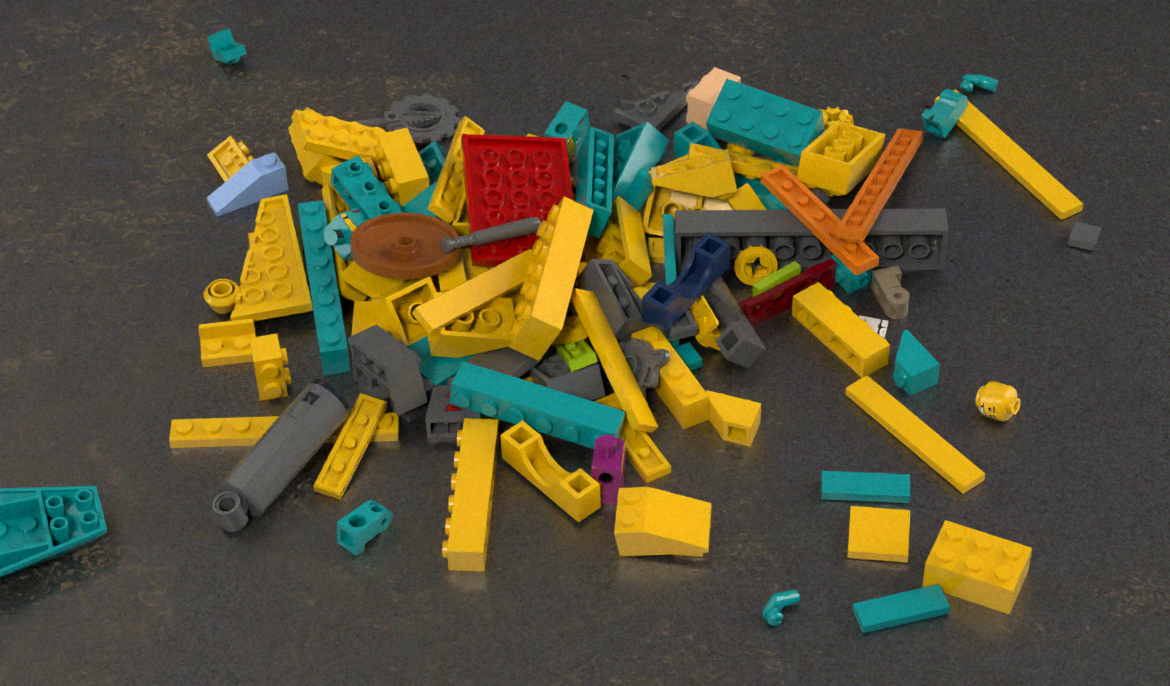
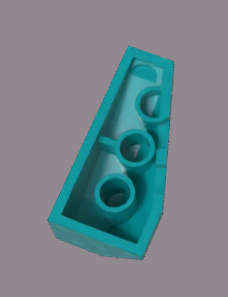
[612,122,669,201]

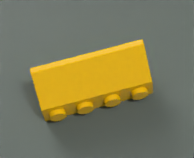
[584,196,652,288]

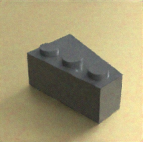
[575,259,661,343]

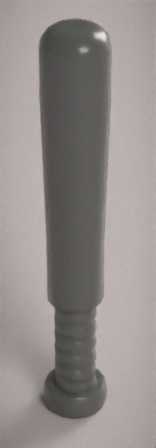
[440,217,541,254]

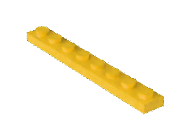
[169,413,399,448]

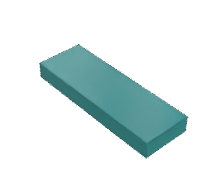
[821,471,910,503]
[852,584,950,634]

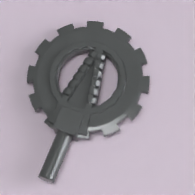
[354,94,460,145]

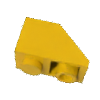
[706,390,761,447]

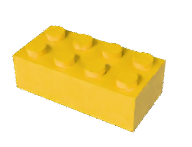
[797,121,885,196]

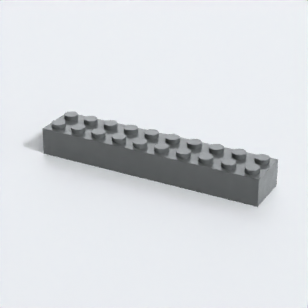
[675,208,949,272]

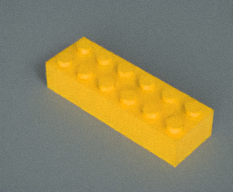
[508,196,593,361]

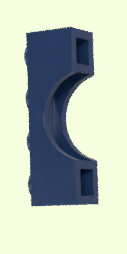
[642,232,730,333]

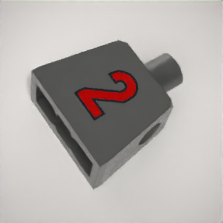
[426,377,480,439]

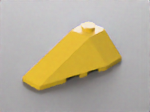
[642,180,732,237]

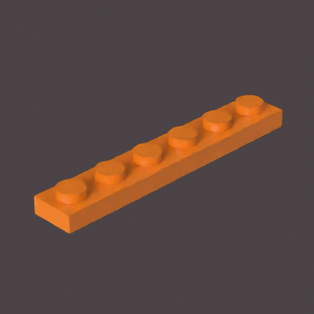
[761,165,879,276]

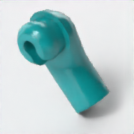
[960,74,998,92]

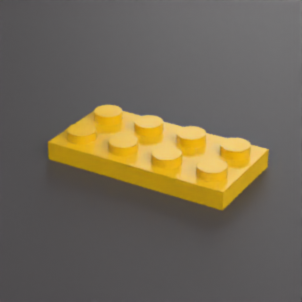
[291,109,386,166]

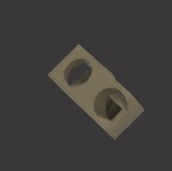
[871,265,910,319]

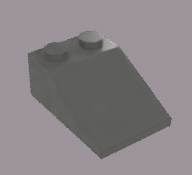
[525,349,606,401]

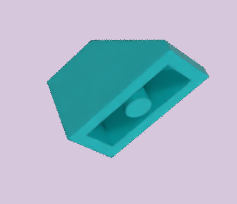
[893,330,940,396]

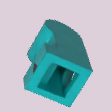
[921,89,967,139]
[337,500,393,556]

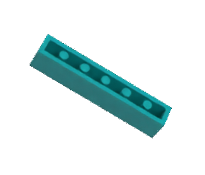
[576,126,614,238]
[449,361,625,449]

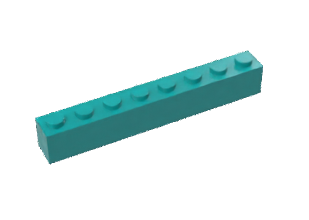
[297,200,351,376]

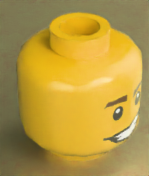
[975,381,1021,422]

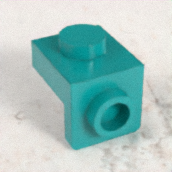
[207,28,247,64]
[831,254,872,294]

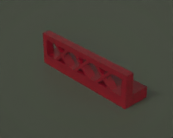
[738,258,836,327]

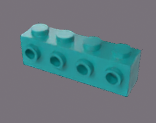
[330,155,403,219]

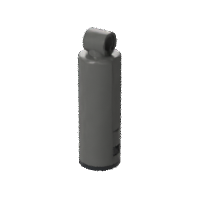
[212,379,351,532]

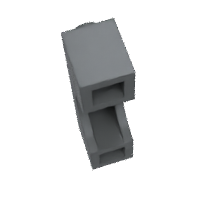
[703,276,766,368]

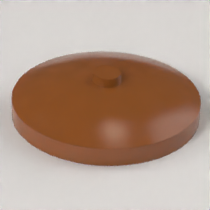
[350,213,460,279]

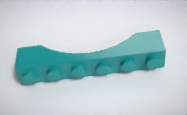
[674,121,789,210]

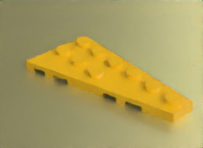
[230,194,313,321]

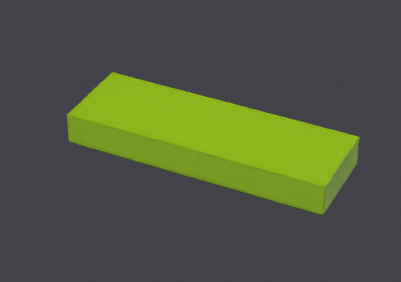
[553,339,598,372]

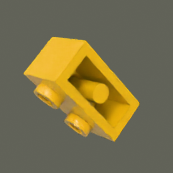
[249,334,291,401]

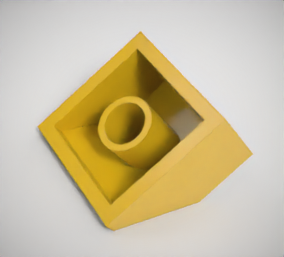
[371,276,437,347]

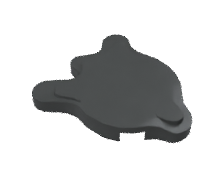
[619,338,670,400]

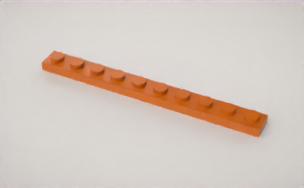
[836,128,923,243]

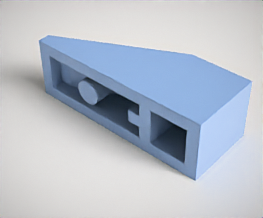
[207,152,289,217]

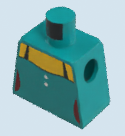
[545,101,590,164]
[324,208,369,261]

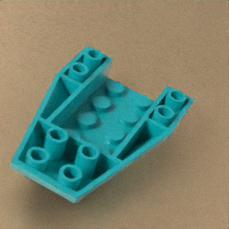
[0,486,107,577]

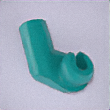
[762,589,800,626]

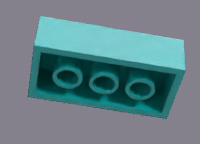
[706,78,824,167]

